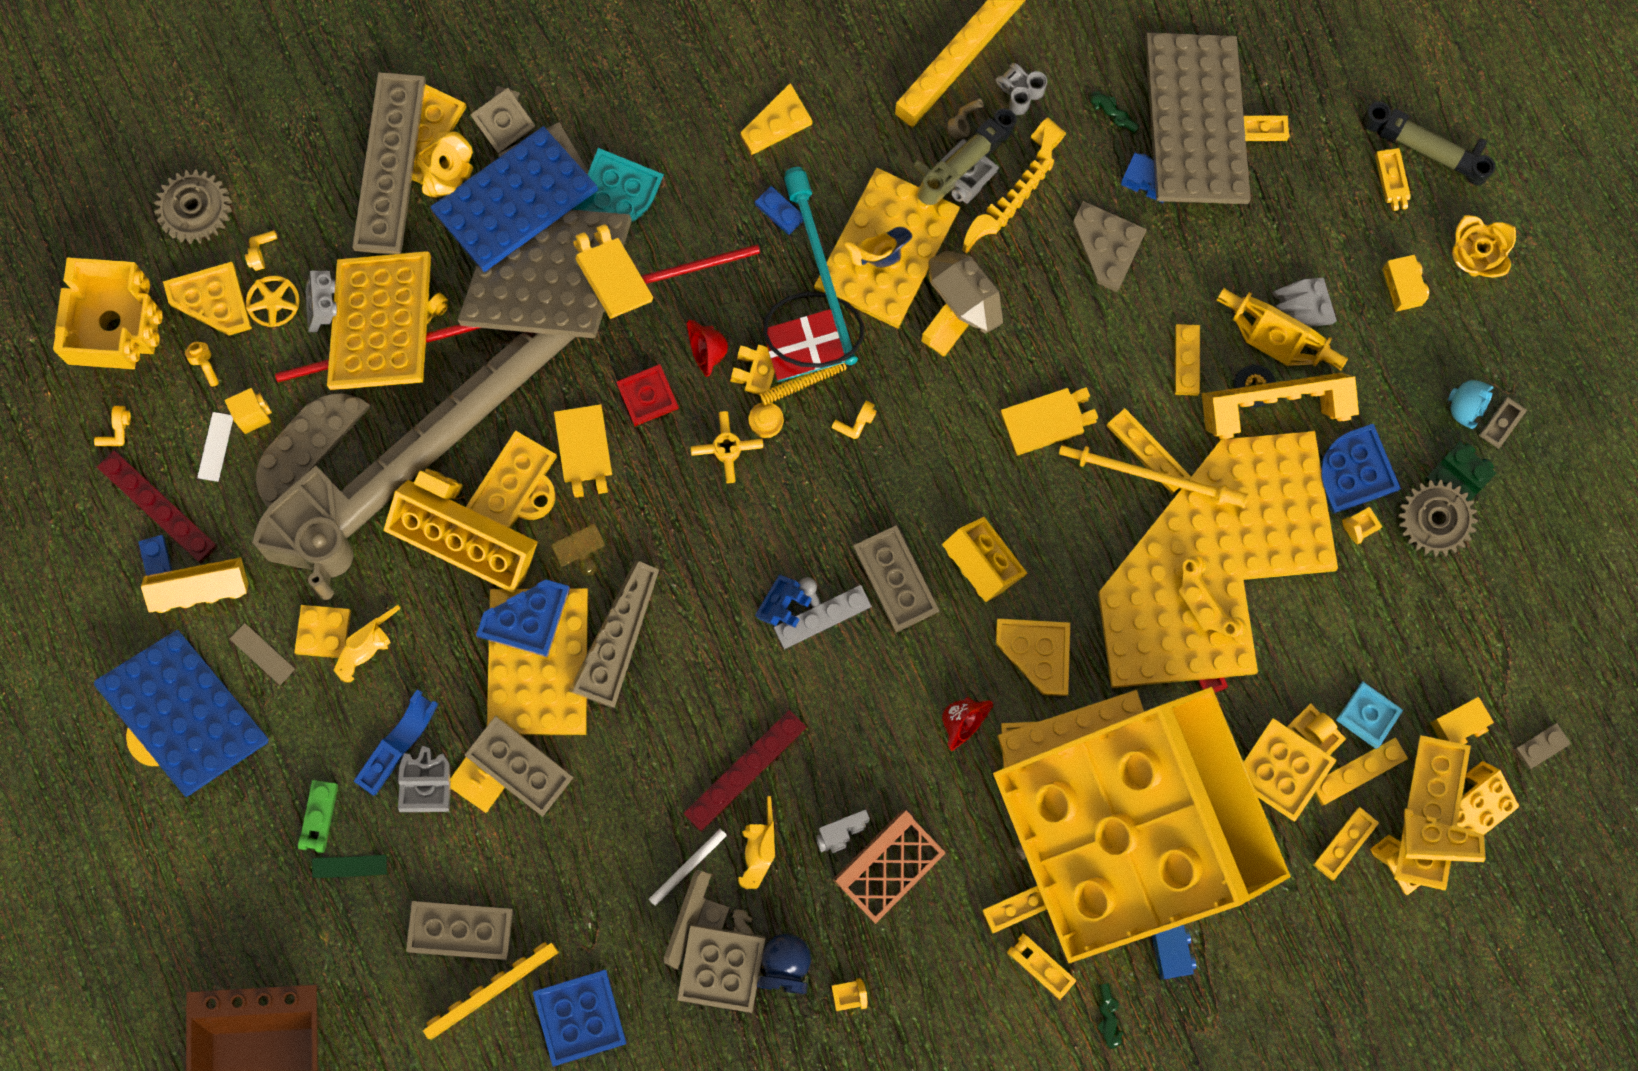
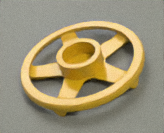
[246,276,300,327]

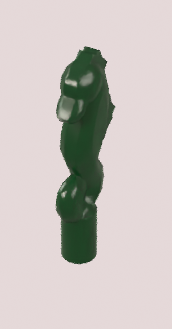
[1090,91,1140,134]
[1097,983,1124,1049]

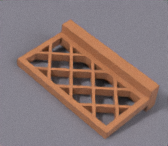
[832,810,945,924]

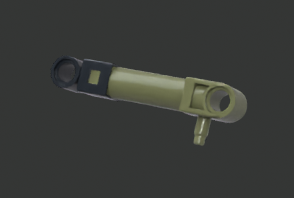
[914,108,1017,205]

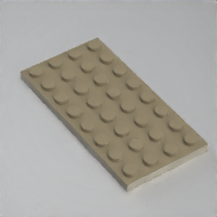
[1145,33,1251,204]

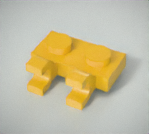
[730,344,775,396]

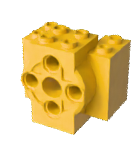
[53,258,162,369]

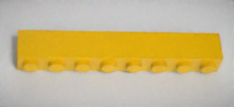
[895,0,1025,128]

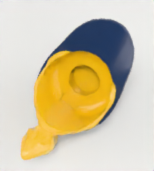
[844,227,912,267]

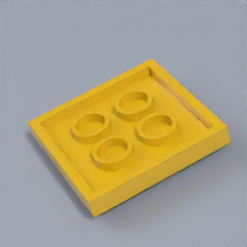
[1243,718,1336,822]

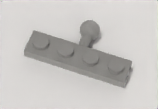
[773,577,872,650]

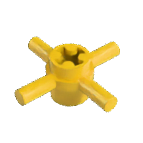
[691,411,763,483]

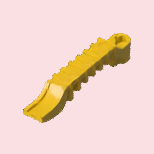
[962,117,1066,254]

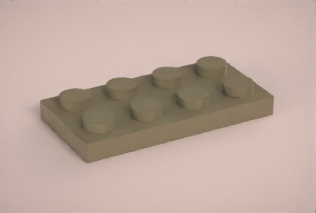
[853,525,939,633]
[465,716,574,817]
[406,901,513,960]

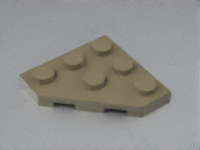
[1073,201,1147,292]

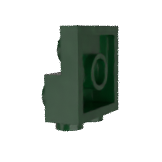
[1424,441,1496,501]

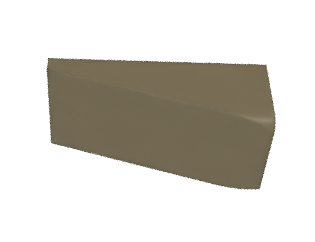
[1479,397,1527,449]

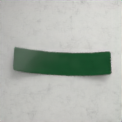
[312,855,387,878]

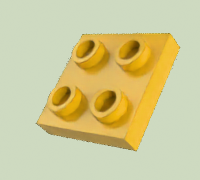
[1287,704,1346,755]

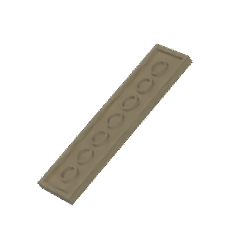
[352,72,426,254]

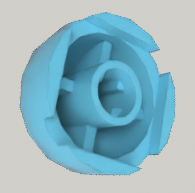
[1448,380,1494,429]

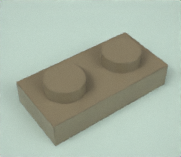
[1514,723,1571,770]

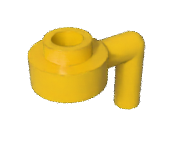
[245,230,278,271]
[427,293,448,325]
[185,342,219,387]
[831,400,877,439]
[94,406,131,446]

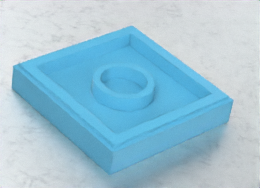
[1336,681,1403,749]

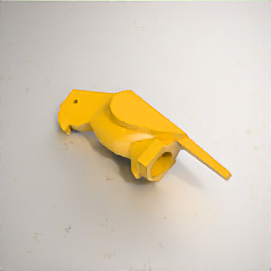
[334,605,400,682]
[738,796,775,889]

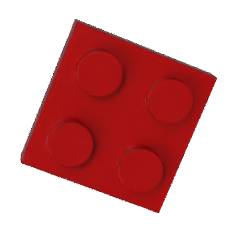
[616,364,679,426]

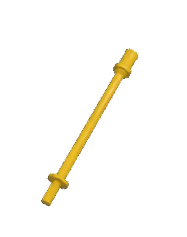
[1059,445,1249,508]

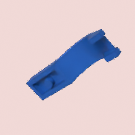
[354,689,439,796]

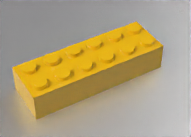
[383,480,538,593]

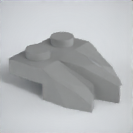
[1272,278,1337,328]
[398,746,451,812]

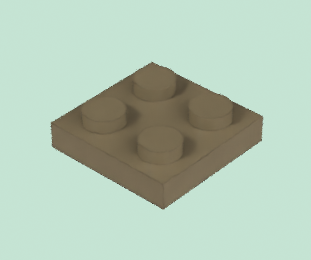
[471,88,536,154]

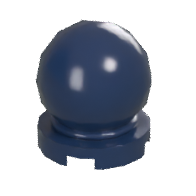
[757,933,811,994]

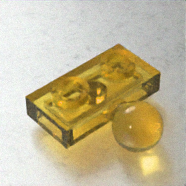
[551,523,605,576]

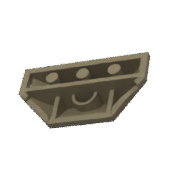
[928,251,1003,334]

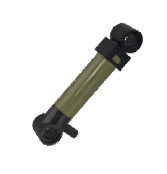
[1363,101,1496,185]

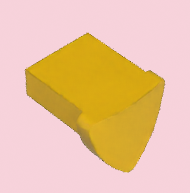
[1342,507,1382,545]
[831,978,867,1011]

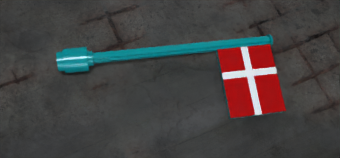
[762,167,858,382]

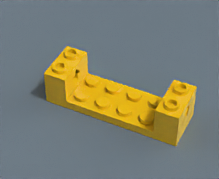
[1201,373,1359,439]

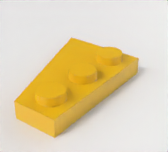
[740,83,812,155]
[1404,808,1485,862]

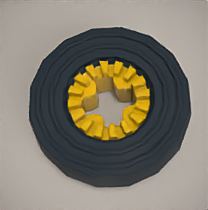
[1233,364,1276,407]

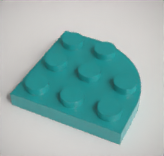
[573,148,664,222]

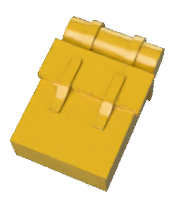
[414,468,463,499]

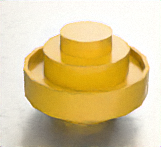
[749,403,784,438]

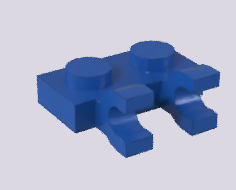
[755,574,812,628]

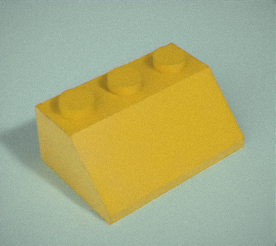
[942,517,1028,602]

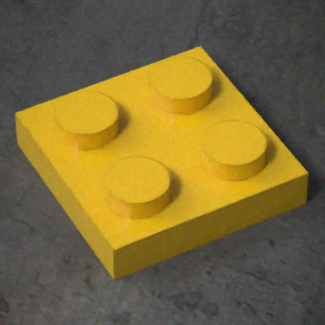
[294,605,351,658]

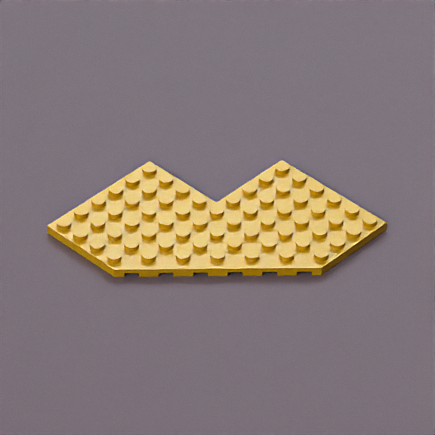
[1098,431,1338,688]

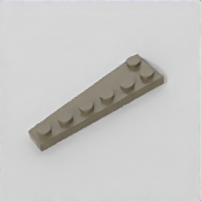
[569,561,659,708]

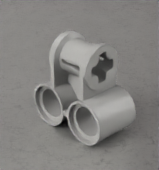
[996,63,1047,115]

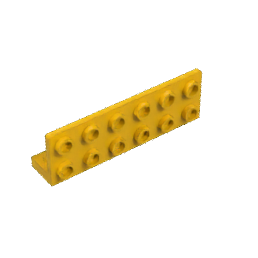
[1370,761,1519,895]

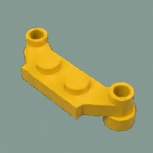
[1178,556,1246,638]

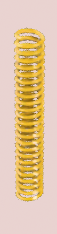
[759,363,846,405]

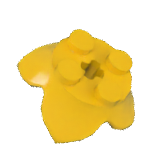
[1452,215,1516,278]

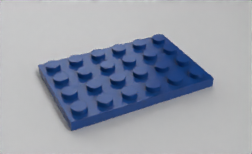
[430,126,598,272]
[94,629,269,797]

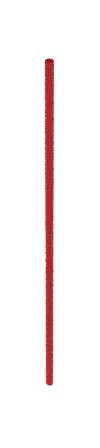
[275,244,760,382]

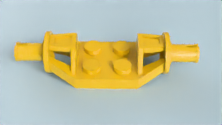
[1216,288,1348,371]

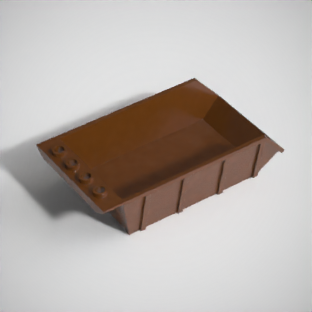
[186,985,319,1071]

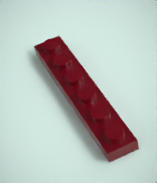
[97,450,218,564]
[683,710,807,832]

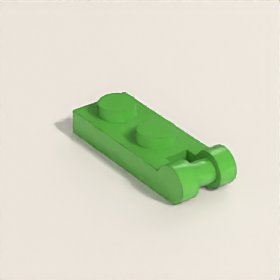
[298,780,338,853]

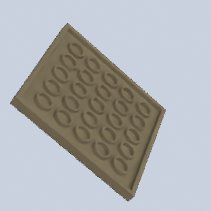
[458,210,632,338]

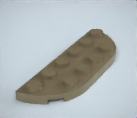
[256,394,370,508]

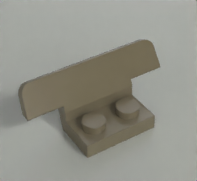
[664,870,730,970]

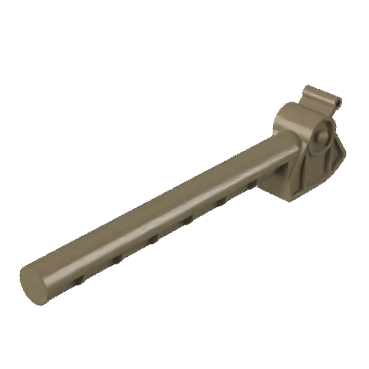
[252,309,605,600]

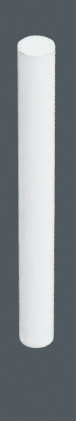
[649,829,727,906]

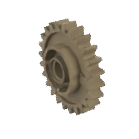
[154,169,232,244]
[1397,480,1478,558]

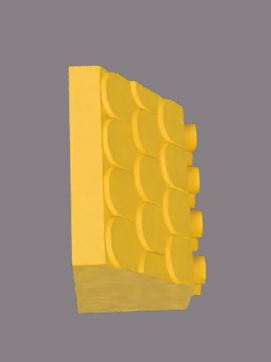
[993,687,1291,963]

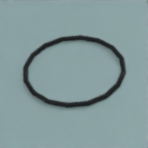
[763,292,864,368]

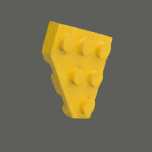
[163,262,252,336]
[996,619,1070,696]

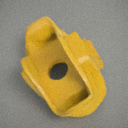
[416,131,473,199]

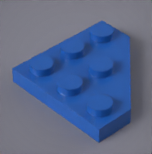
[476,579,570,657]

